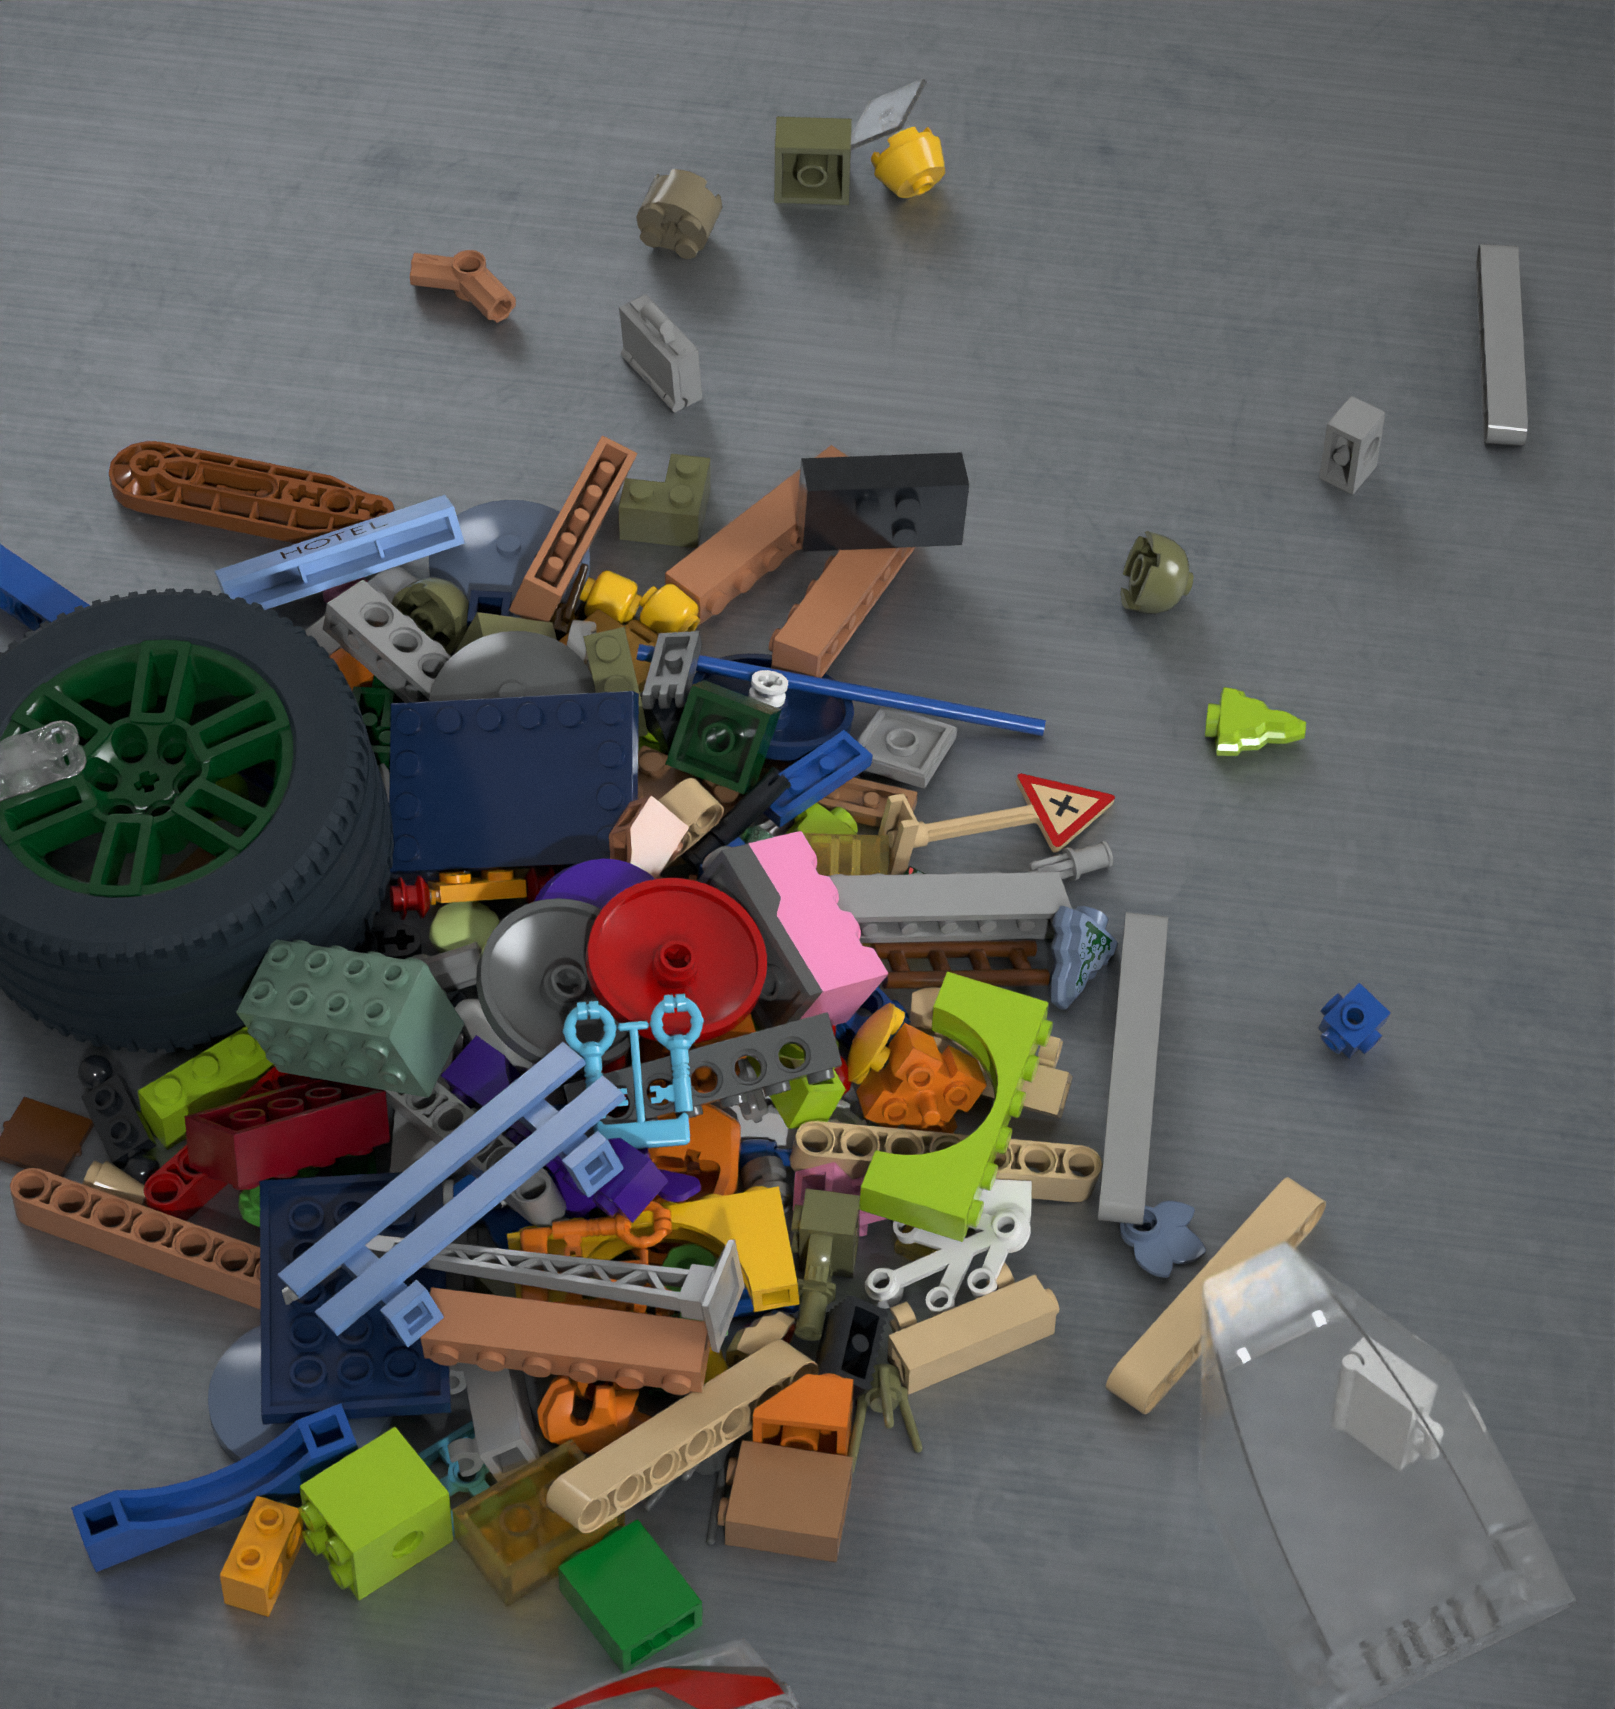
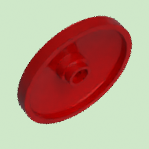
[586,878,767,1044]

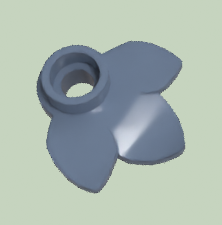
[1119,1201,1206,1278]

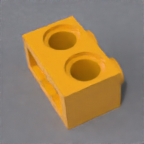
[220,1496,304,1617]

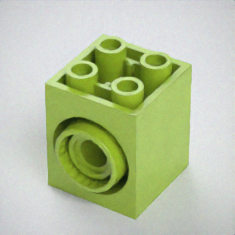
[298,1427,454,1601]

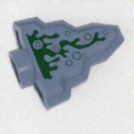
[1048,906,1119,1010]

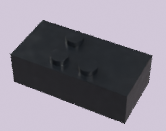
[796,452,969,552]

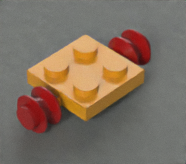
[390,868,555,920]

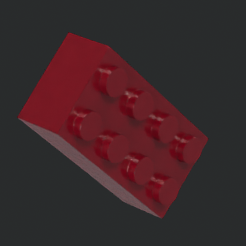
[184,1078,390,1190]

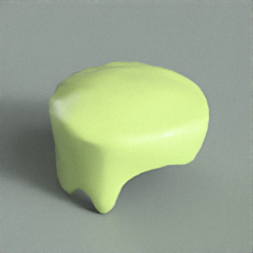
[429,901,499,953]

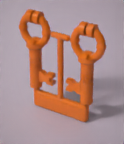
[520,1201,674,1317]

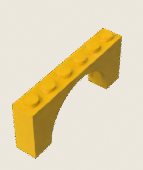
[507,1186,800,1312]

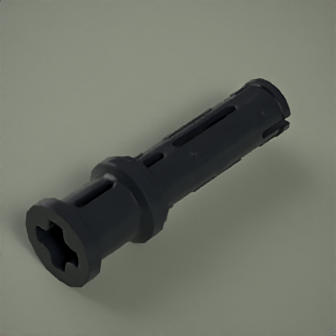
[681,766,792,874]

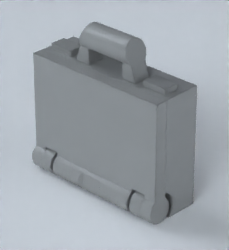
[619,294,703,413]

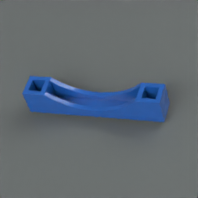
[71,1403,358,1572]

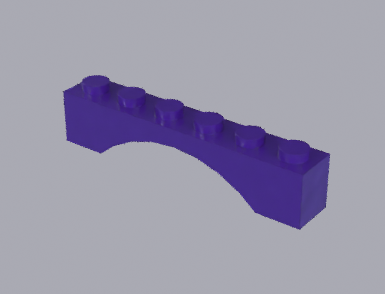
[441,1035,668,1223]

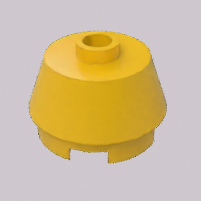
[871,127,945,198]

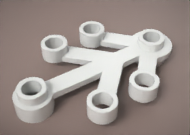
[865,1208,1031,1316]

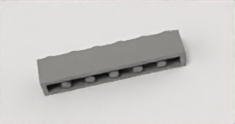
[828,871,1072,943]

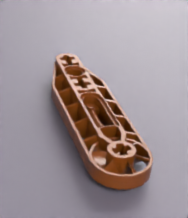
[108,441,395,544]

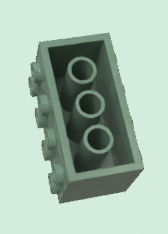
[236,940,464,1098]

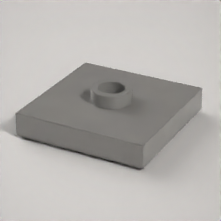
[857,706,957,789]

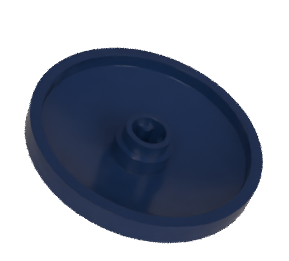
[692,653,854,761]

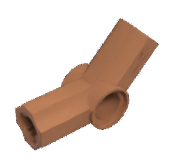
[410,250,516,323]

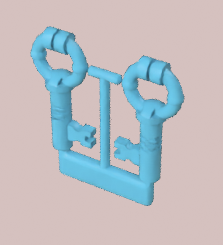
[563,993,704,1149]

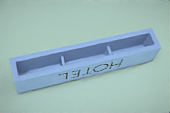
[215,495,465,610]

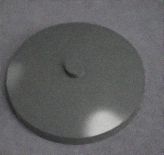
[429,631,596,702]
[476,898,640,1072]

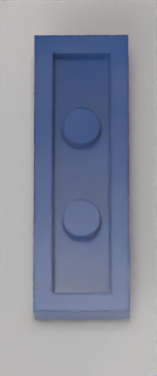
[763,730,873,828]

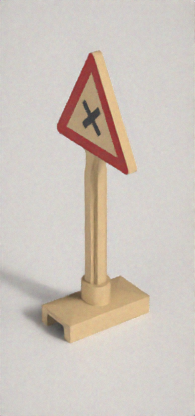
[873,773,1115,875]

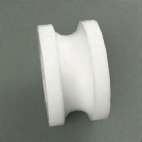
[748,670,788,707]

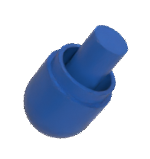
[739,1139,792,1171]

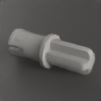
[1029,841,1113,881]

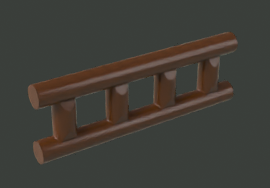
[870,940,1050,989]

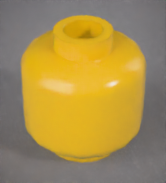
[579,570,643,625]
[639,584,700,634]

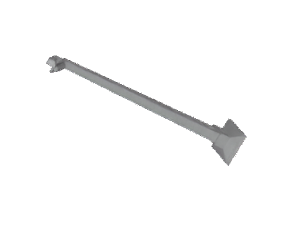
[281,1235,745,1353]

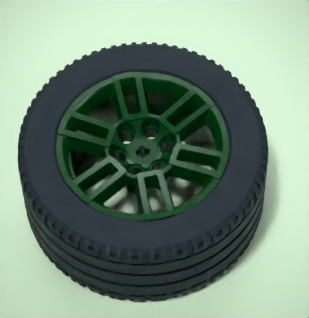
[0,588,394,1053]

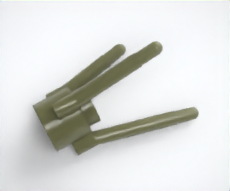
[847,1364,923,1474]

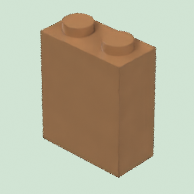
[717,1440,853,1562]

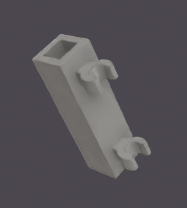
[448,1362,541,1483]

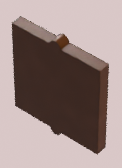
[0,1097,94,1177]

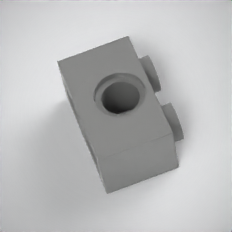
[1319,396,1385,495]

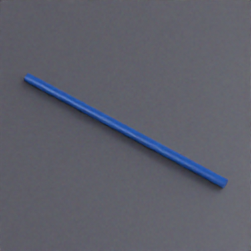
[636,644,1046,736]

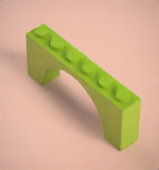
[860,972,1053,1242]

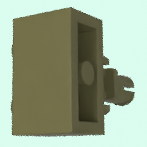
[791,1188,860,1341]

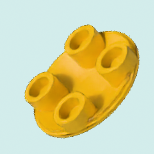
[846,1003,905,1085]

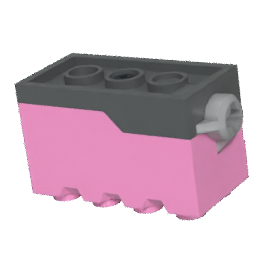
[698,831,889,1030]

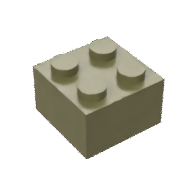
[774,116,852,205]

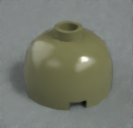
[1120,531,1194,614]
[391,577,469,655]

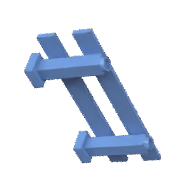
[277,1042,626,1347]

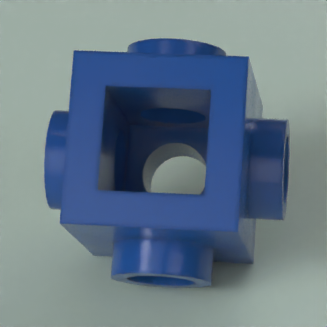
[1318,983,1391,1059]

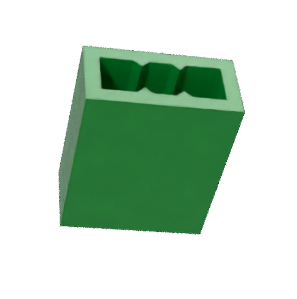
[558,1519,703,1674]

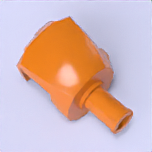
[537,1375,652,1455]

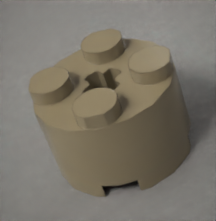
[636,169,723,259]

